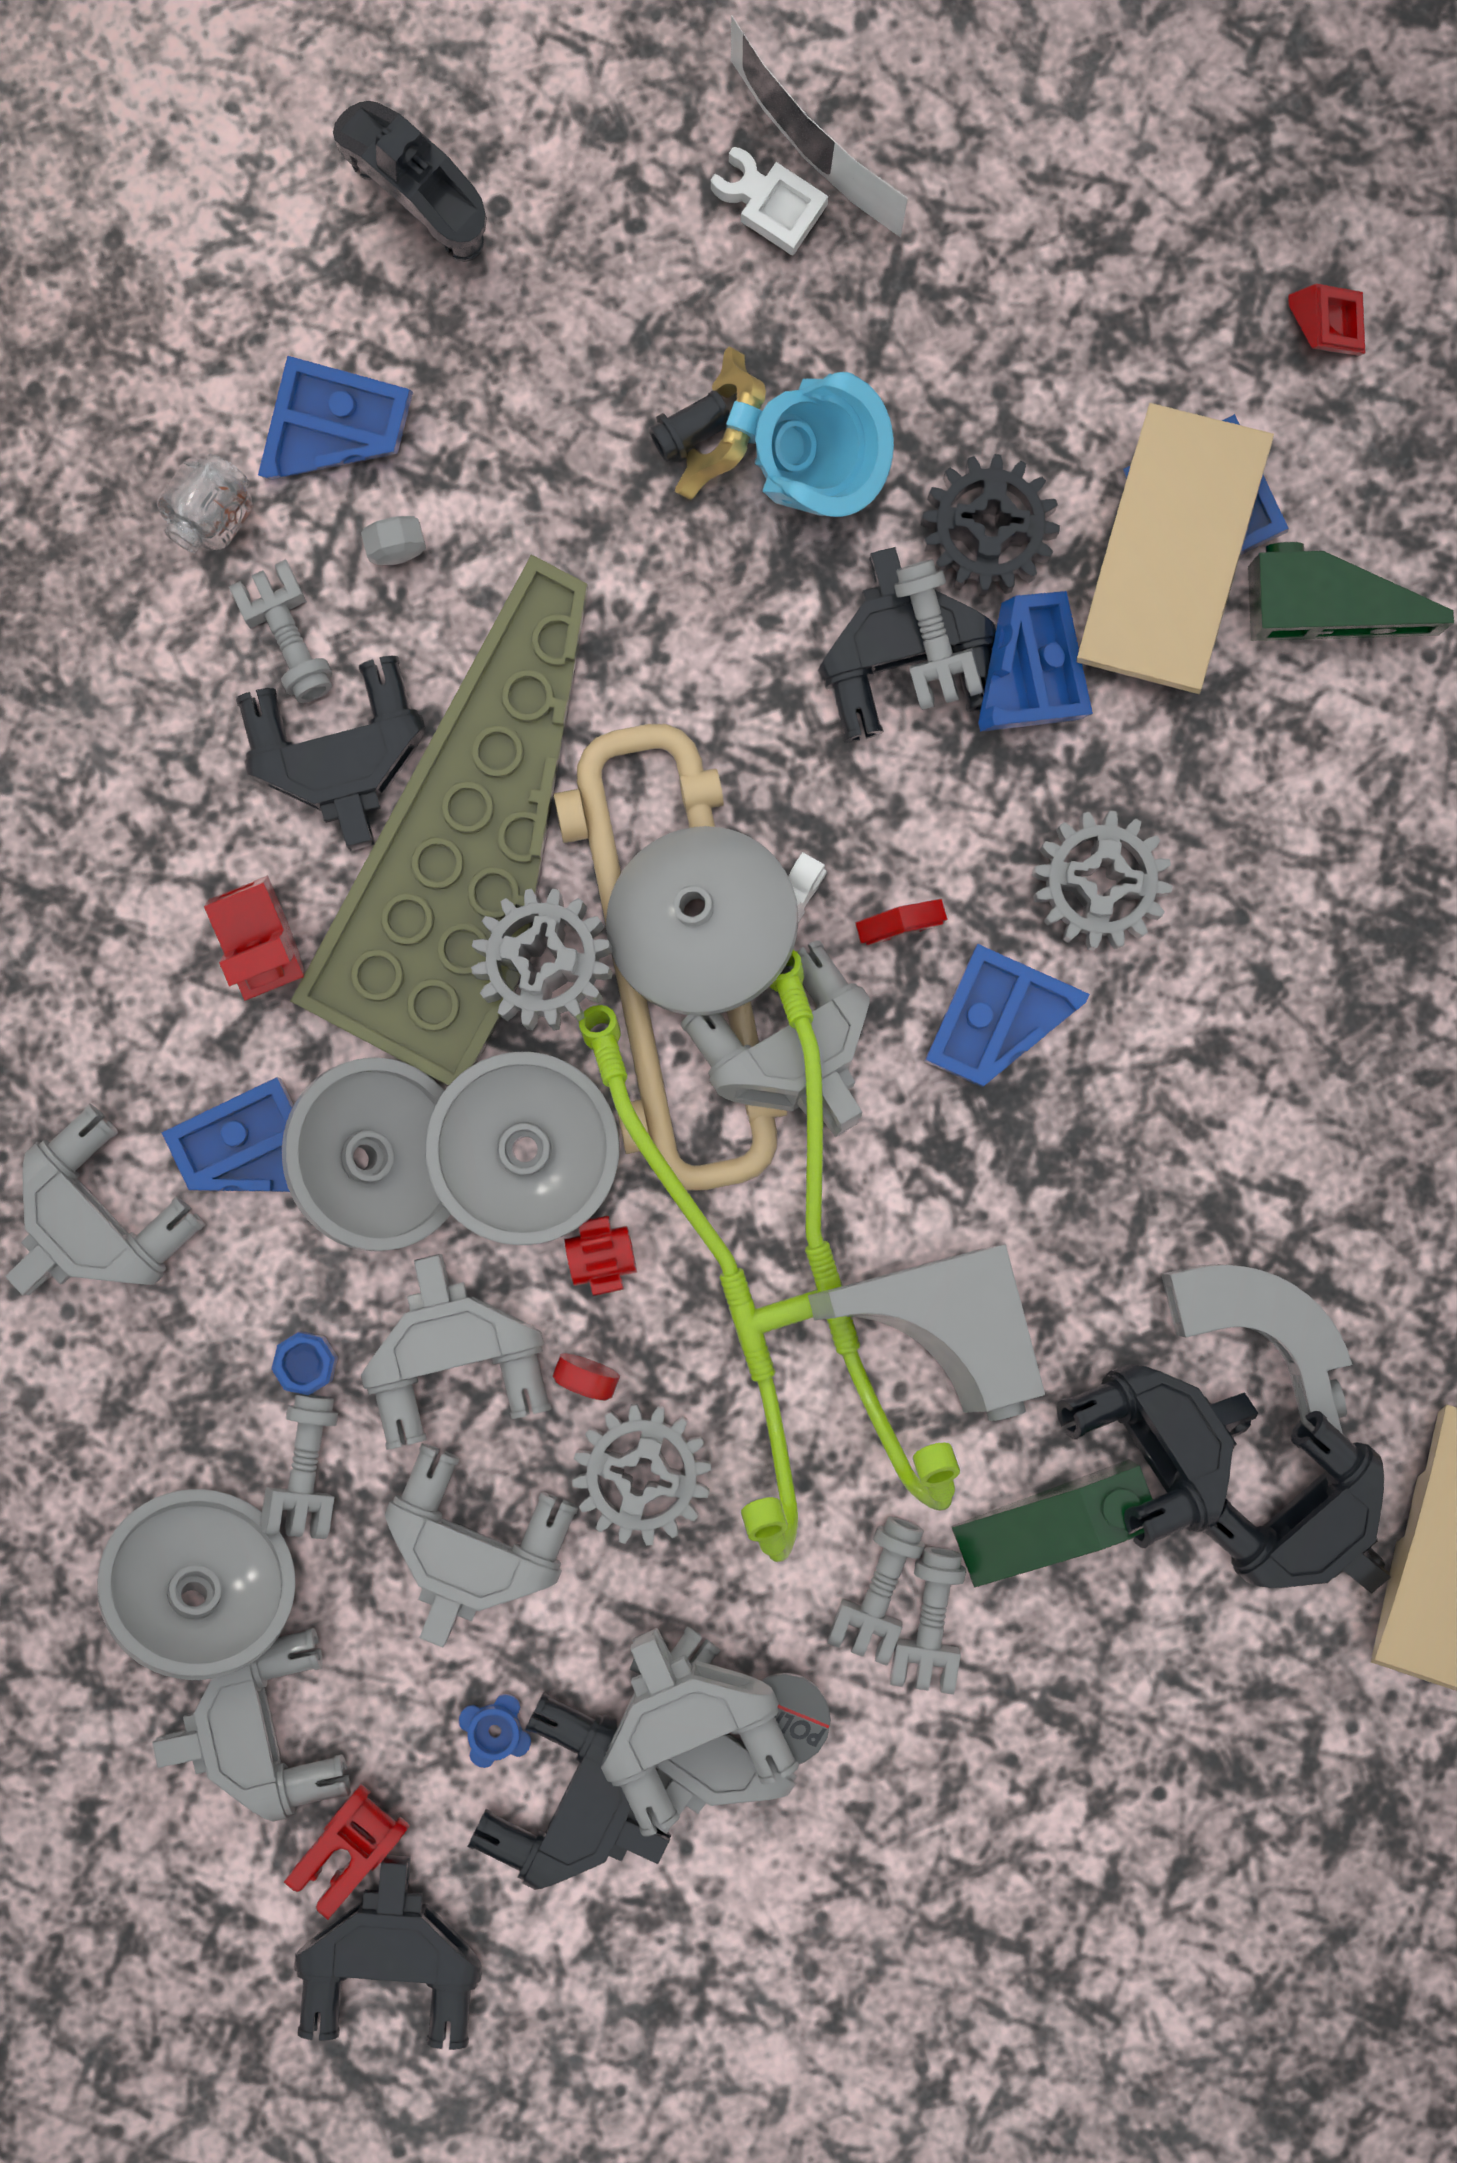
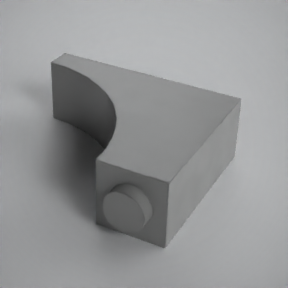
[808,1244,1045,1421]

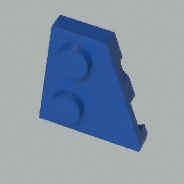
[978,591,1093,732]
[924,944,1090,1087]
[161,1077,294,1192]

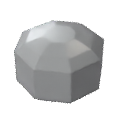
[361,516,426,565]

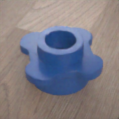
[459,1694,531,1768]

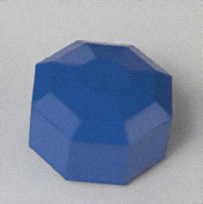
[271,1331,338,1396]

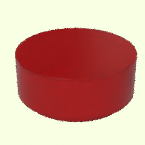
[552,1353,620,1401]

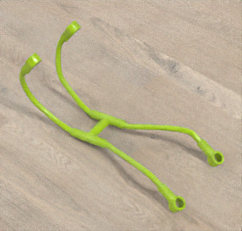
[579,949,960,1562]

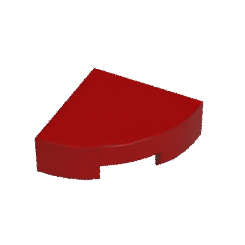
[855,899,948,945]

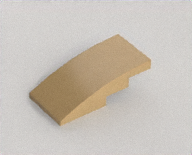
[1077,403,1274,694]
[1371,1404,1457,1691]

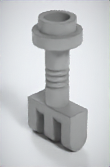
[229,559,332,703]
[893,559,984,710]
[261,1393,338,1539]
[827,1517,925,1666]
[890,1547,966,1695]

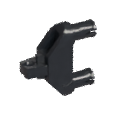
[333,101,487,262]
[817,547,996,743]
[236,655,425,851]
[1056,1364,1259,1548]
[1203,1411,1391,1594]
[467,1692,671,1890]
[294,1855,482,2050]

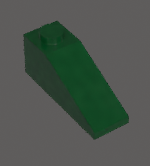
[1248,542,1454,641]
[951,1459,1152,1588]

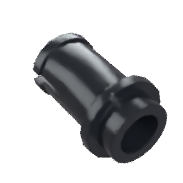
[649,390,730,462]

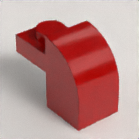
[204,875,304,1001]

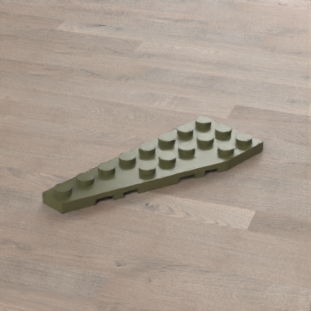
[290,554,588,1086]

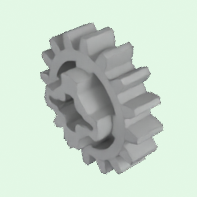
[1032,811,1173,950]
[471,889,613,1031]
[572,1403,711,1546]

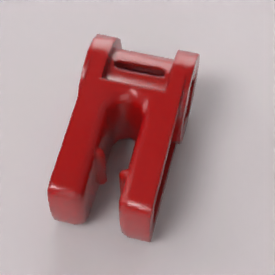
[283,1783,410,1920]

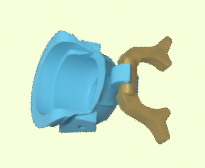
[675,347,894,517]

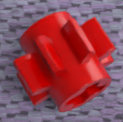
[564,1216,637,1296]

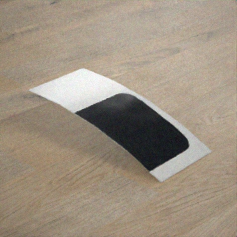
[731,15,908,237]

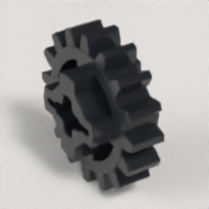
[921,454,1060,596]

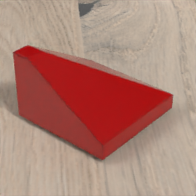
[1288,283,1365,356]

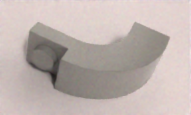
[1161,1264,1352,1434]

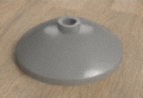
[606,826,798,1016]
[425,1052,619,1245]
[282,1058,451,1251]
[97,1489,295,1680]

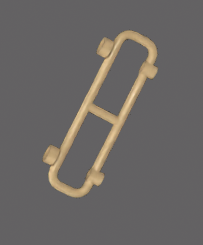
[553,724,787,1191]

